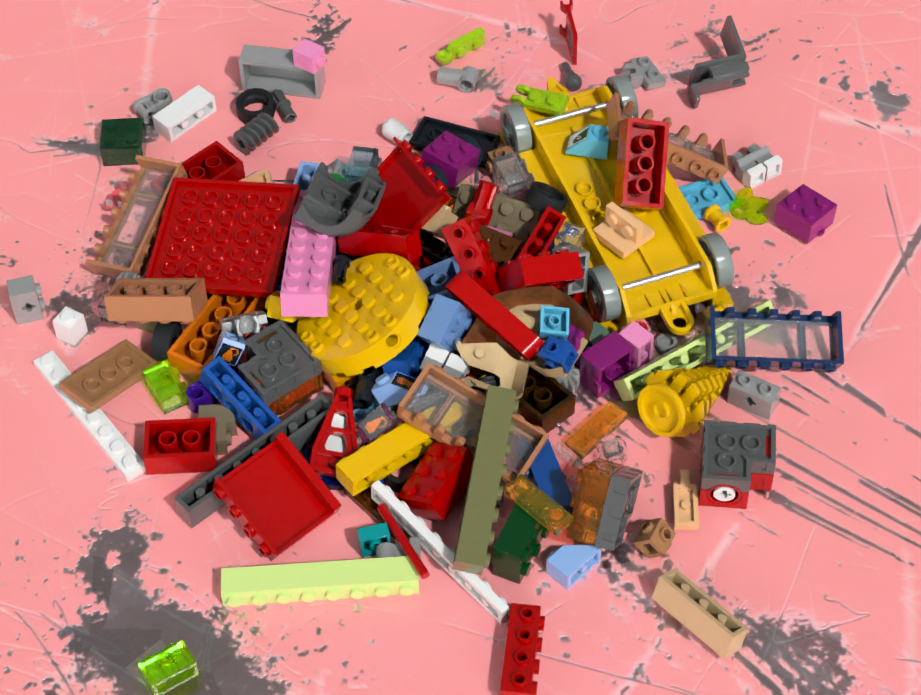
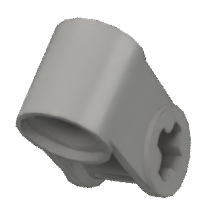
[133,88,173,124]

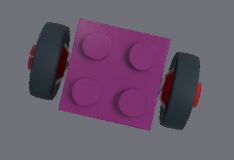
[421,131,483,192]

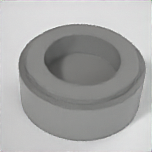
[655,333,678,354]

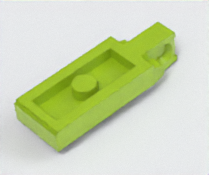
[436,27,485,66]

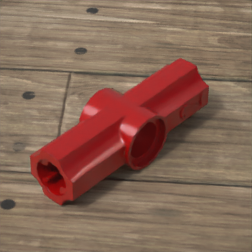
[465,180,499,227]

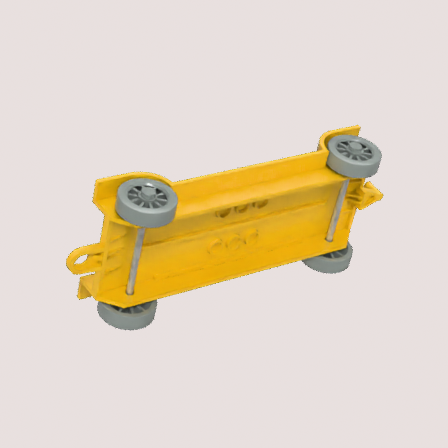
[498,74,734,335]

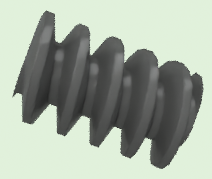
[233,112,279,155]

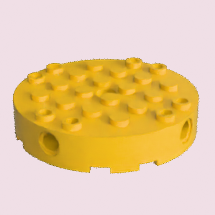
[297,253,430,376]

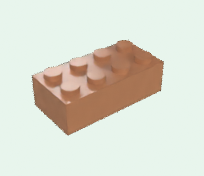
[104,278,208,324]

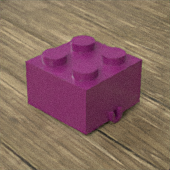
[773,184,837,244]
[579,331,635,399]

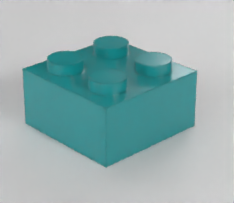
[357,522,391,558]

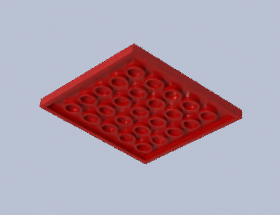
[145,177,300,297]

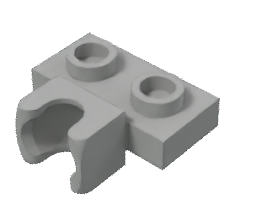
[620,56,666,90]
[218,310,268,337]

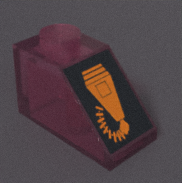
[355,402,397,446]

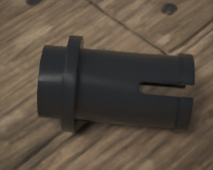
[331,255,350,285]

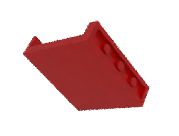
[367,137,451,230]
[212,432,342,561]

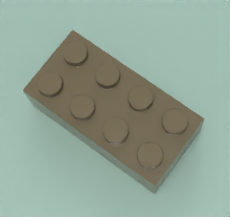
[453,184,543,247]

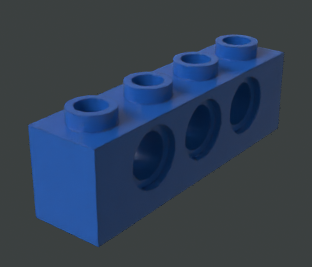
[199,356,282,440]

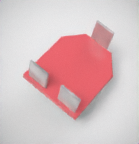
[105,181,130,209]

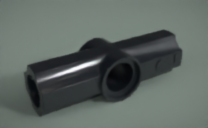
[352,365,382,409]

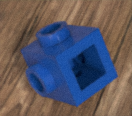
[538,335,579,374]

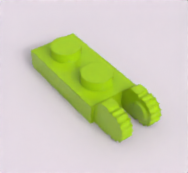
[510,84,570,116]

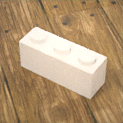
[152,85,217,142]

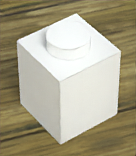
[52,306,88,346]

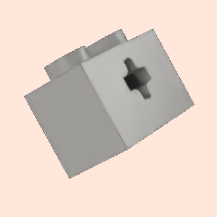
[6,275,46,325]
[727,370,781,420]

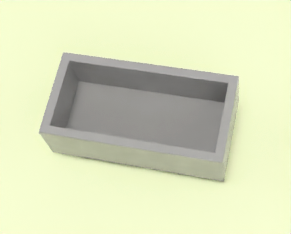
[238,44,326,99]

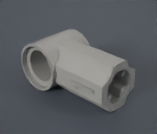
[437,66,479,93]

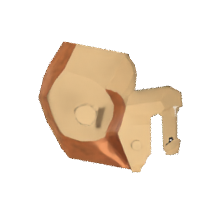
[456,286,594,400]

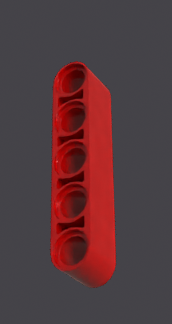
[445,270,544,361]

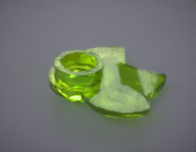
[730,187,769,225]

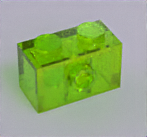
[143,359,188,415]
[137,640,199,695]

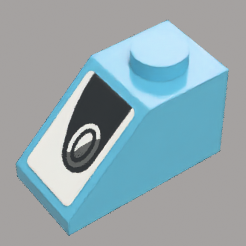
[566,124,611,160]

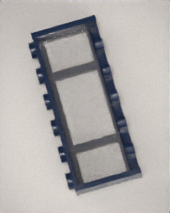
[703,305,844,372]

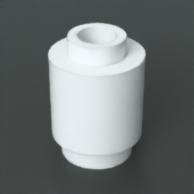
[382,118,413,144]

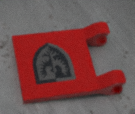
[559,0,578,65]

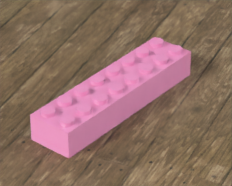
[280,190,337,317]

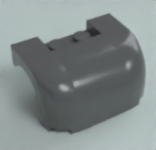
[293,162,386,236]

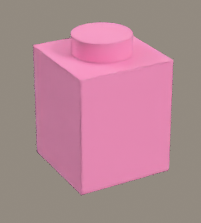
[292,38,326,74]

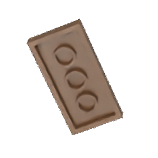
[59,339,158,413]

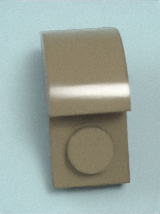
[198,405,238,455]

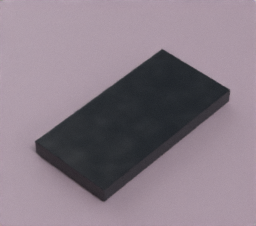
[409,116,501,169]

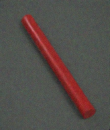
[377,503,430,579]

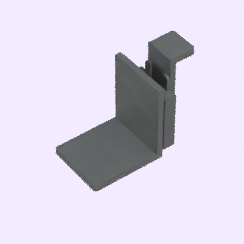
[688,15,750,109]

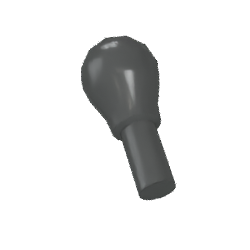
[561,62,582,92]

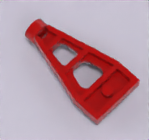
[309,386,358,477]

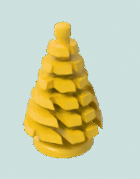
[638,366,732,437]

